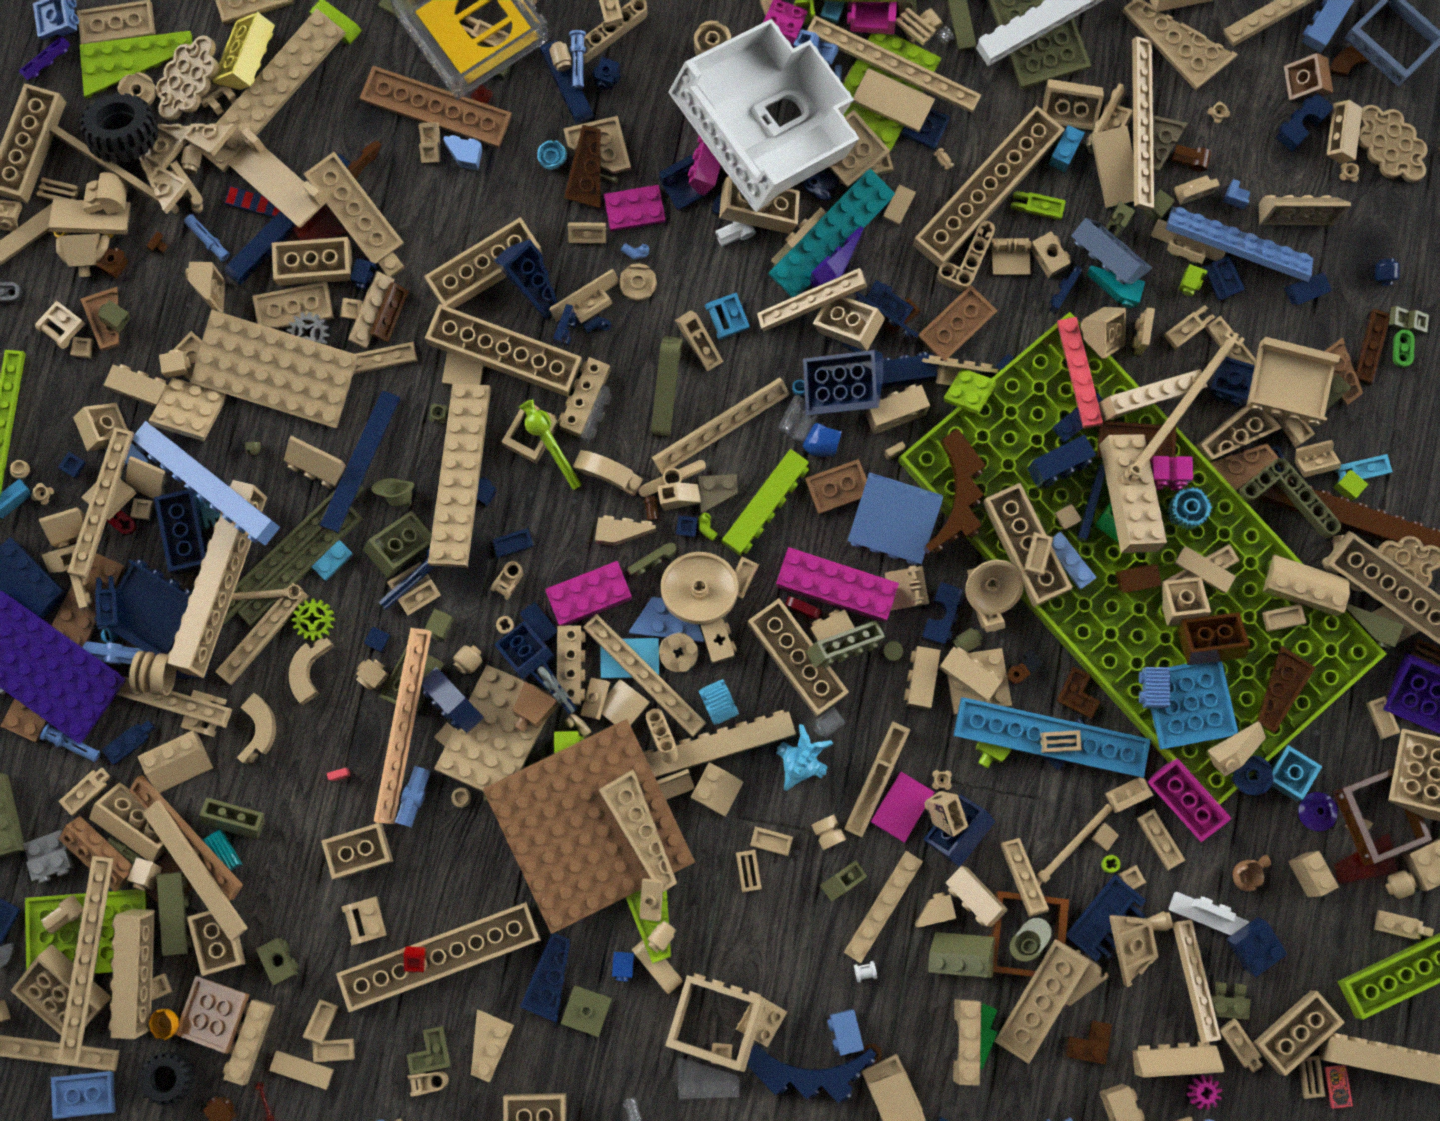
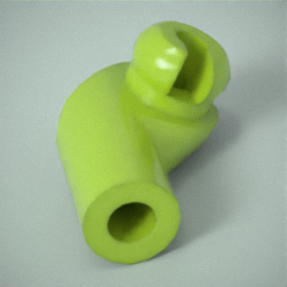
[698,513,718,541]

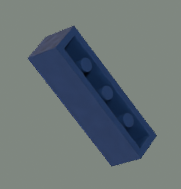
[882,352,937,388]

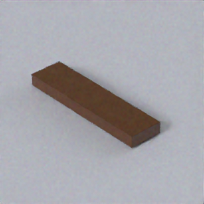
[1355,309,1390,385]

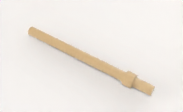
[1036,804,1113,886]

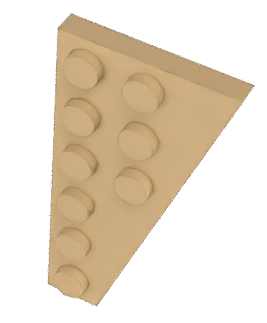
[1122,0,1238,90]

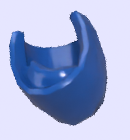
[803,423,841,457]

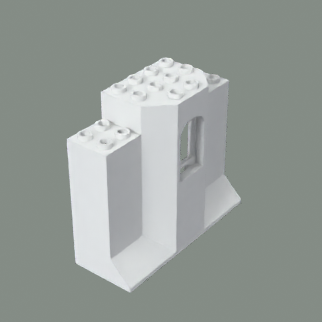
[668,19,859,213]

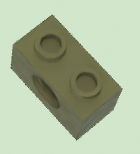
[256,938,299,985]

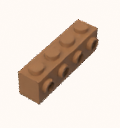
[59,816,133,892]

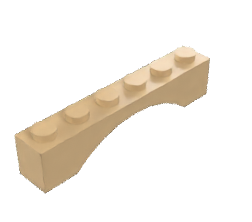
[1098,369,1207,421]

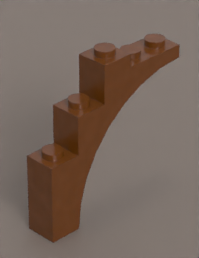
[924,429,986,555]

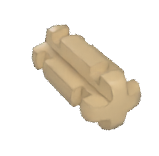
[934,148,954,171]

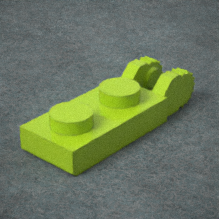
[1011,191,1066,220]

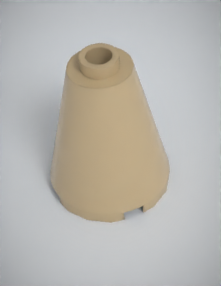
[1064,949,1109,1006]

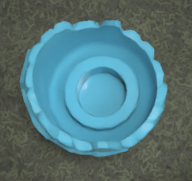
[537,140,567,170]

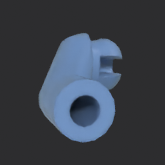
[621,243,649,260]

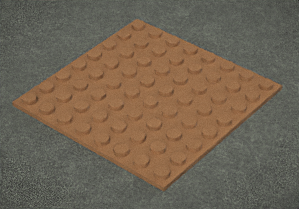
[483,719,695,934]

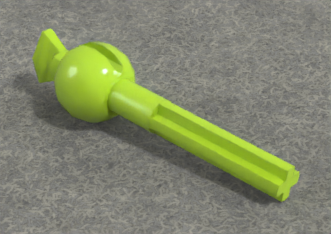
[519,399,582,490]

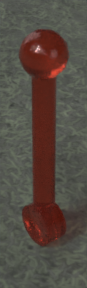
[256,1082,274,1121]

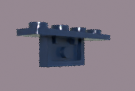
[854,286,919,338]

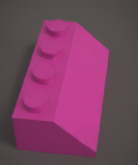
[688,136,721,196]
[1148,758,1232,842]

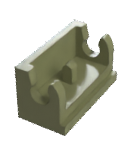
[1106,201,1135,238]

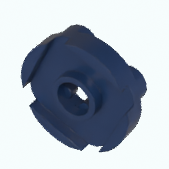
[1232,756,1274,796]

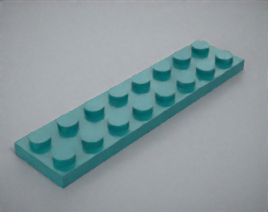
[768,168,895,298]

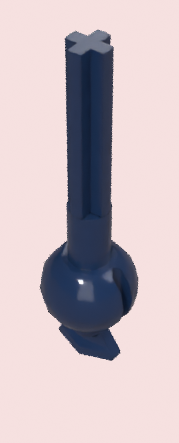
[379,548,446,610]

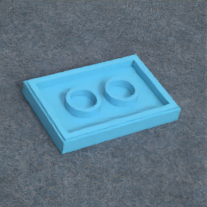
[600,638,659,679]

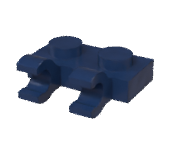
[553,304,578,346]

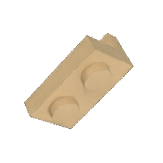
[1295,440,1341,477]

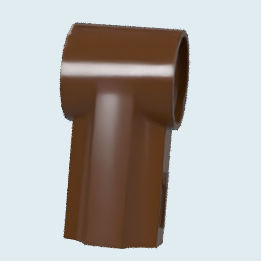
[1172,144,1211,172]

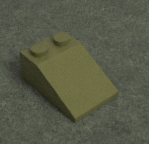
[363,511,432,578]
[1346,603,1404,649]

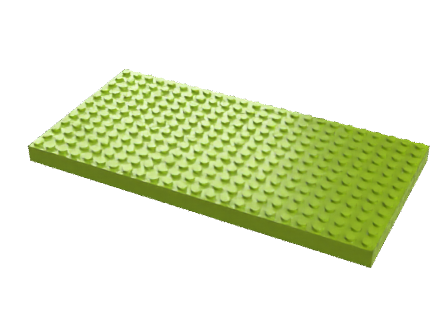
[898,312,1386,805]

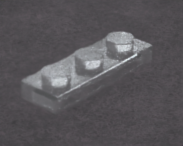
[581,385,612,444]

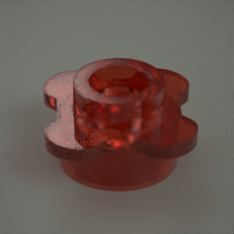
[471,85,493,104]

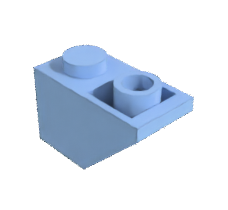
[444,135,483,170]

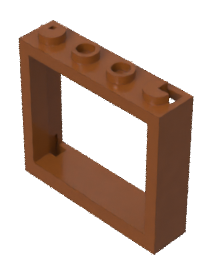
[988,891,1069,977]

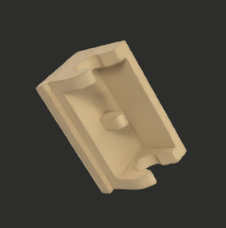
[1105,777,1153,813]

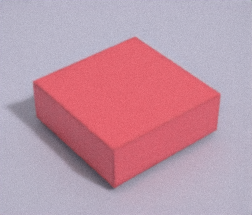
[327,768,351,782]

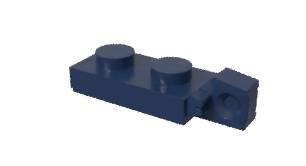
[102,721,155,765]

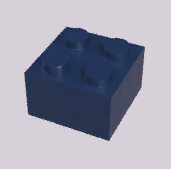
[1226,917,1288,977]

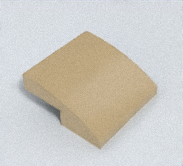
[126,456,167,499]
[387,562,441,615]
[601,679,650,726]

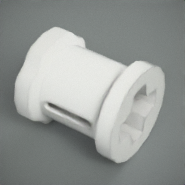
[854,961,877,982]

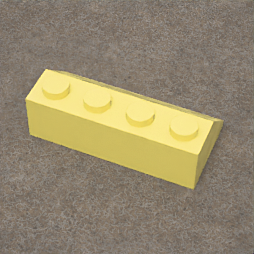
[212,12,275,90]

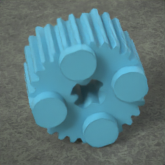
[1168,487,1212,530]
[699,679,739,725]

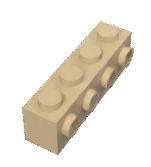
[558,357,611,438]
[557,626,586,706]
[223,999,275,1086]

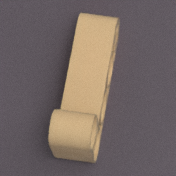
[937,221,995,292]

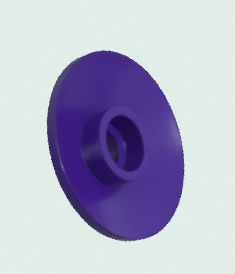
[1298,792,1338,831]

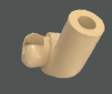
[565,714,592,738]

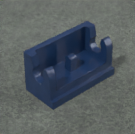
[1284,272,1332,306]

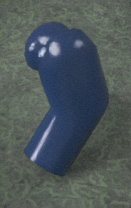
[583,316,611,333]

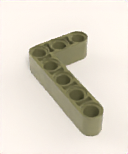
[651,336,683,436]
[1238,458,1341,538]

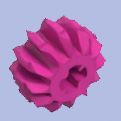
[1187,1075,1222,1110]

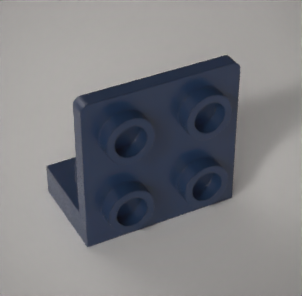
[659,155,709,210]

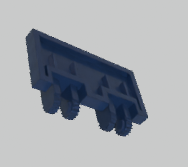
[1066,874,1146,962]

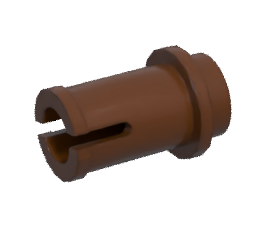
[643,496,659,521]

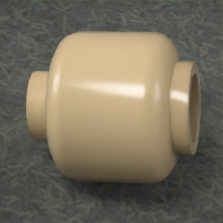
[453,645,482,675]
[1385,870,1417,899]

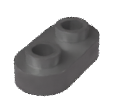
[0,282,22,303]

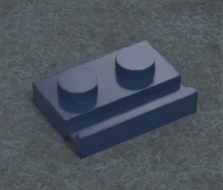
[1203,256,1245,302]

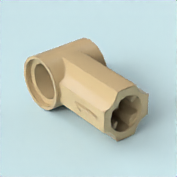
[904,8,943,43]
[41,895,83,934]

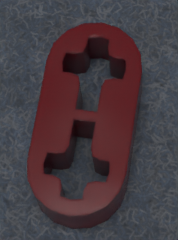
[106,510,137,535]
[785,596,822,620]

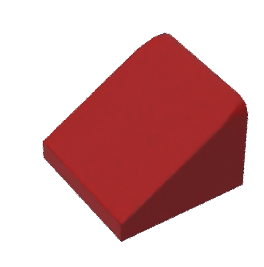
[404,946,426,973]

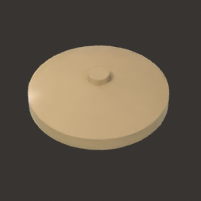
[661,552,738,624]

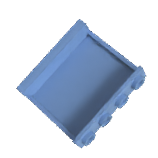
[848,472,943,565]

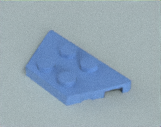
[629,597,704,643]

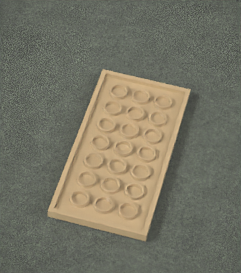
[190,310,359,428]

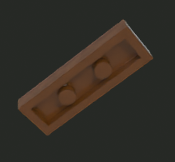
[370,282,409,342]

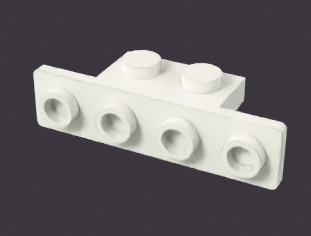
[1168,892,1249,936]

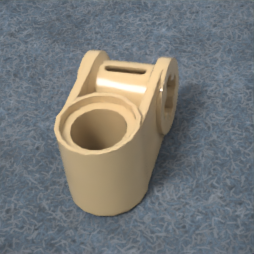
[490,561,523,600]
[408,1071,448,1096]

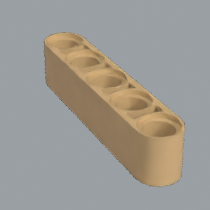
[583,0,647,64]

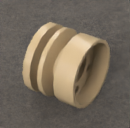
[129,651,176,696]

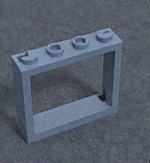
[1344,0,1440,87]

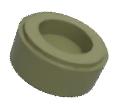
[883,641,903,661]

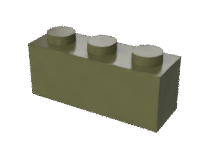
[199,797,265,840]

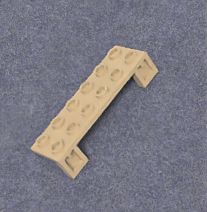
[229,128,326,228]

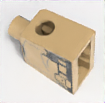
[925,791,968,837]

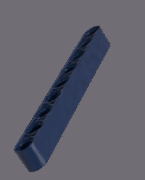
[224,154,350,284]

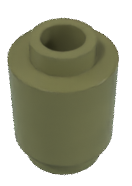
[952,628,982,652]

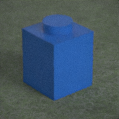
[612,952,634,981]

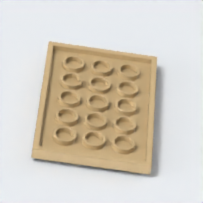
[434,665,555,792]

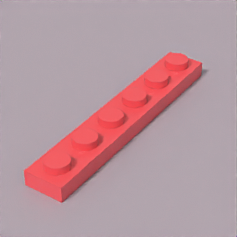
[1057,317,1103,429]

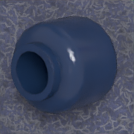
[1374,258,1400,286]

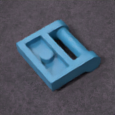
[705,293,750,340]

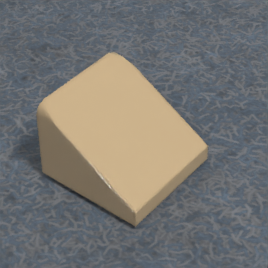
[1092,823,1119,851]

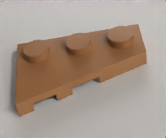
[81,287,120,352]
[1324,337,1363,406]
[1210,444,1278,491]

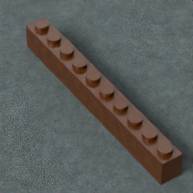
[1252,476,1440,548]

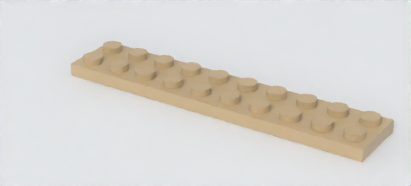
[202,9,346,172]
[428,384,491,568]

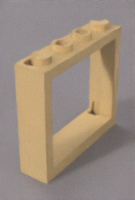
[665,973,766,1072]

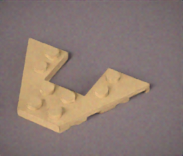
[138,123,236,214]

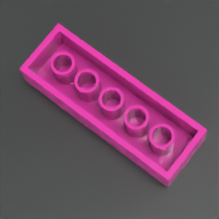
[776,547,899,623]

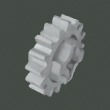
[287,312,330,344]

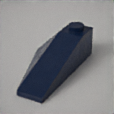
[494,239,558,319]

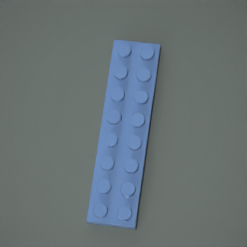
[1166,206,1313,282]

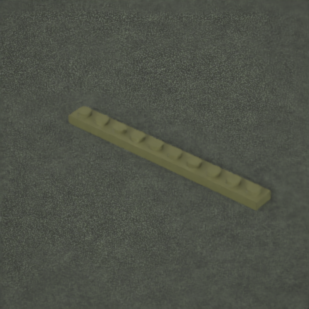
[223,485,365,624]

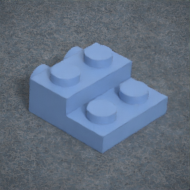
[33,0,79,40]

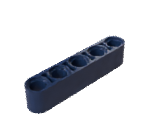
[539,40,594,125]

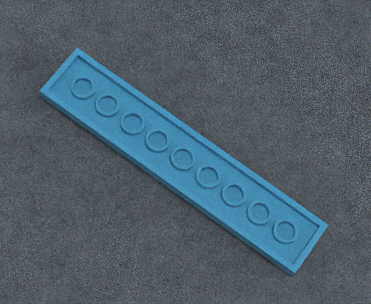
[953,697,1151,778]

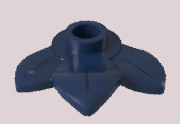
[803,169,839,200]

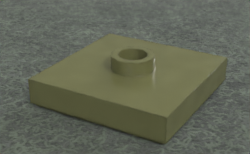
[561,985,612,1037]

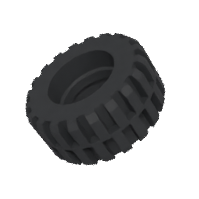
[80,93,158,163]

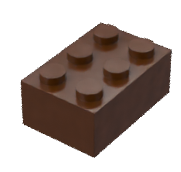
[1178,612,1250,665]

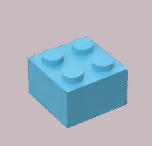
[1271,745,1322,801]

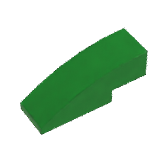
[980,1003,998,1070]

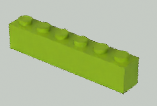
[722,449,809,556]

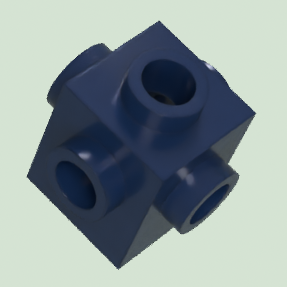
[592,57,621,90]

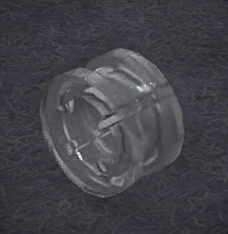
[936,25,954,45]

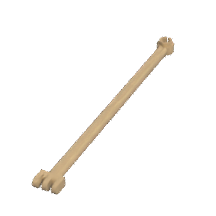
[1125,328,1245,482]

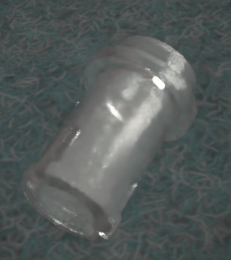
[623,1097,642,1121]

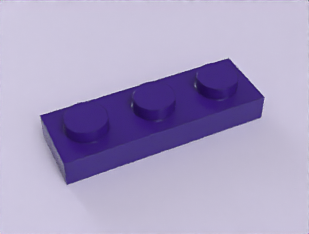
[19,36,70,80]

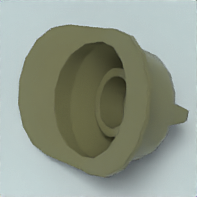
[372,478,414,506]
[1009,918,1052,962]

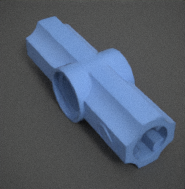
[83,641,143,665]
[395,766,431,828]

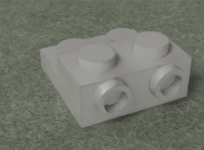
[23,830,75,884]

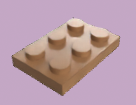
[805,459,867,515]

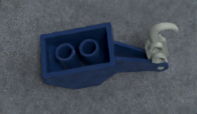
[494,620,577,715]

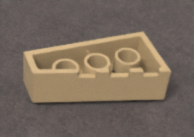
[1195,404,1281,461]

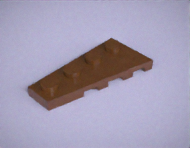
[564,124,601,208]
[1256,646,1316,733]

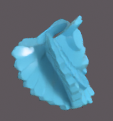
[776,724,833,791]

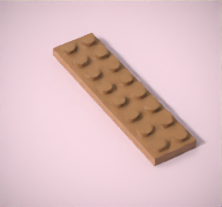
[359,66,512,148]

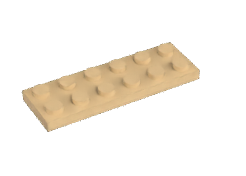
[304,152,404,264]
[994,939,1090,1064]

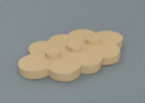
[156,35,219,121]
[1358,105,1428,183]
[1347,536,1440,601]

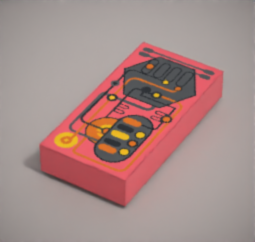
[1324,1065,1353,1109]

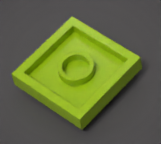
[944,368,996,414]

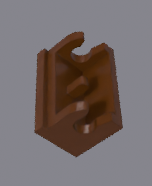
[1115,564,1162,593]

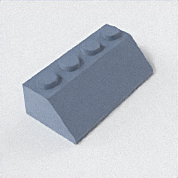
[1071,218,1152,284]

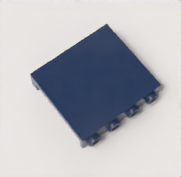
[94,558,193,656]

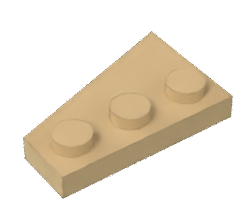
[471,1009,514,1082]

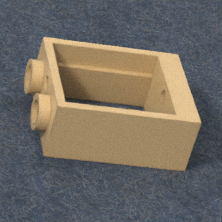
[502,405,559,464]

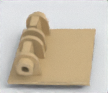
[992,238,1031,275]
[885,566,929,610]
[736,996,787,1047]

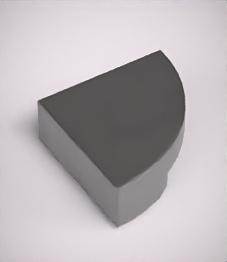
[0,943,14,969]

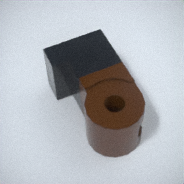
[1006,649,1043,684]

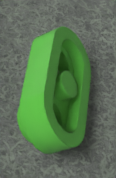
[1393,330,1415,368]

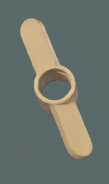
[638,460,706,497]

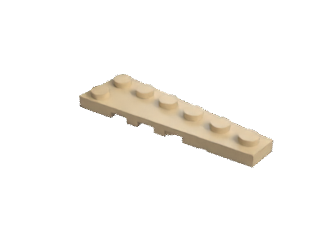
[599,769,677,892]

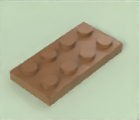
[917,285,997,361]

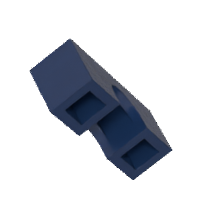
[1276,93,1334,152]
[921,582,964,646]

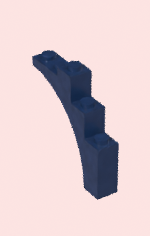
[747,1044,876,1103]

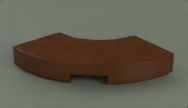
[1329,46,1369,76]
[347,141,382,179]

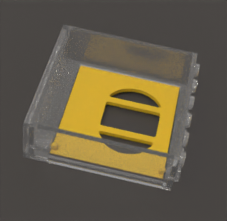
[390,0,549,100]

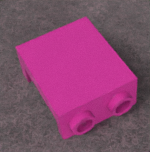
[847,1,897,35]

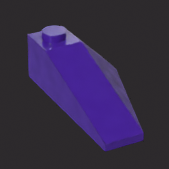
[810,226,864,288]

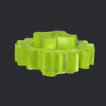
[292,599,336,641]

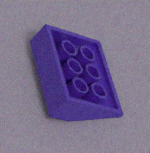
[1383,653,1440,733]

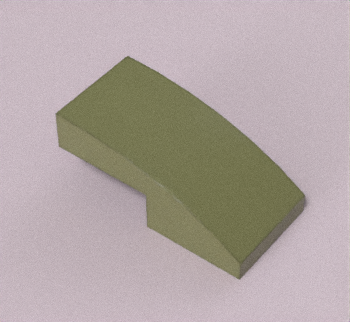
[1389,306,1429,333]

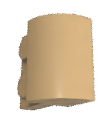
[83,172,128,214]

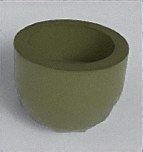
[245,442,261,456]

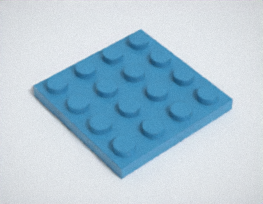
[1151,661,1238,750]

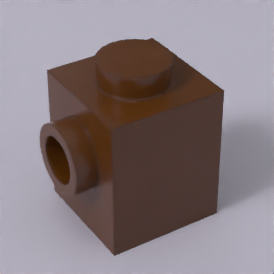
[203,1096,237,1121]

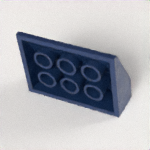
[803,350,884,416]
[0,537,68,619]

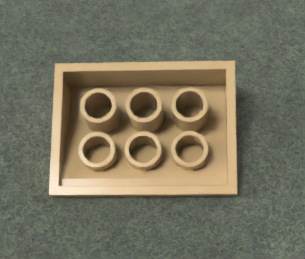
[1258,195,1351,225]
[1388,728,1440,821]
[11,944,112,1035]

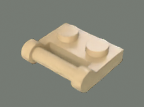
[35,301,85,349]
[181,690,227,737]
[341,897,387,946]

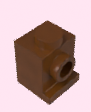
[96,247,128,279]

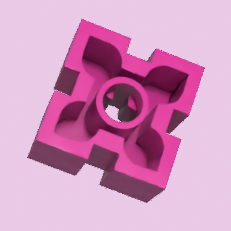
[1150,456,1193,491]

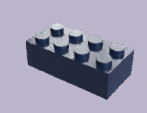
[154,489,208,575]

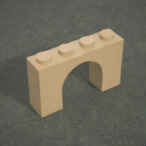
[953,999,981,1085]

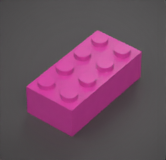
[545,561,632,626]

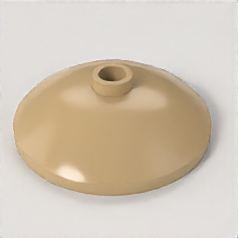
[965,560,1024,615]

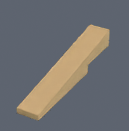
[844,721,910,837]

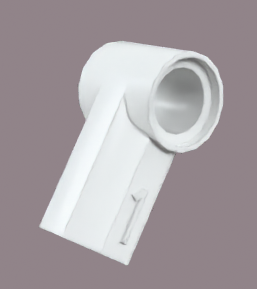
[715,221,756,246]

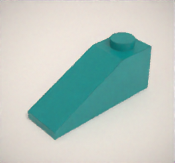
[1087,265,1145,308]

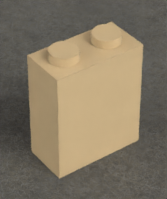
[1288,851,1339,897]

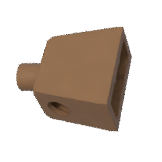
[513,682,559,733]

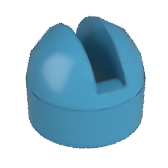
[792,380,805,396]
[101,628,118,643]

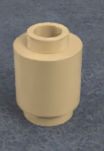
[549,42,572,72]
[180,144,203,174]
[647,921,676,952]

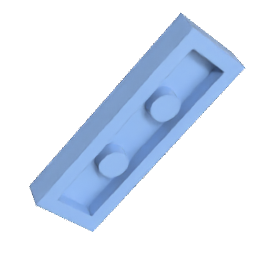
[1052,531,1096,590]

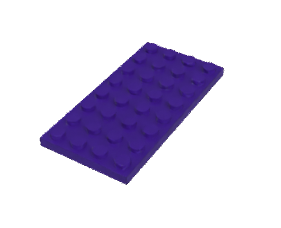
[0,591,127,744]

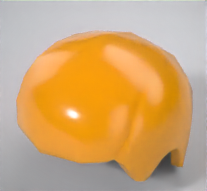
[149,1009,179,1040]

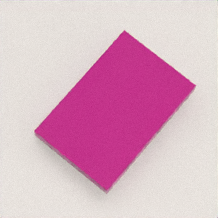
[871,772,934,843]

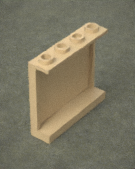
[1247,337,1340,426]

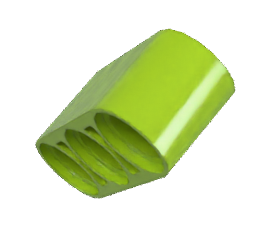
[309,0,362,45]

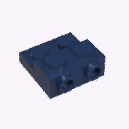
[1209,356,1255,407]

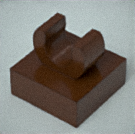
[146,231,168,253]

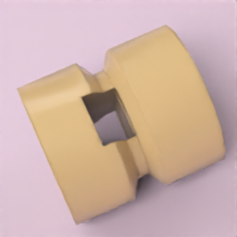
[811,814,846,850]

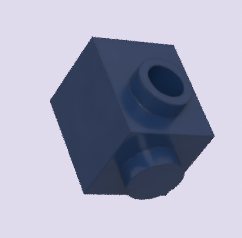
[476,476,497,507]

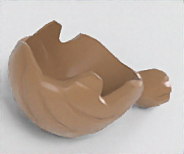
[1233,855,1271,891]

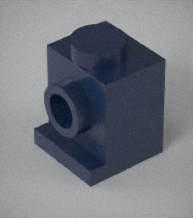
[350,258,378,290]

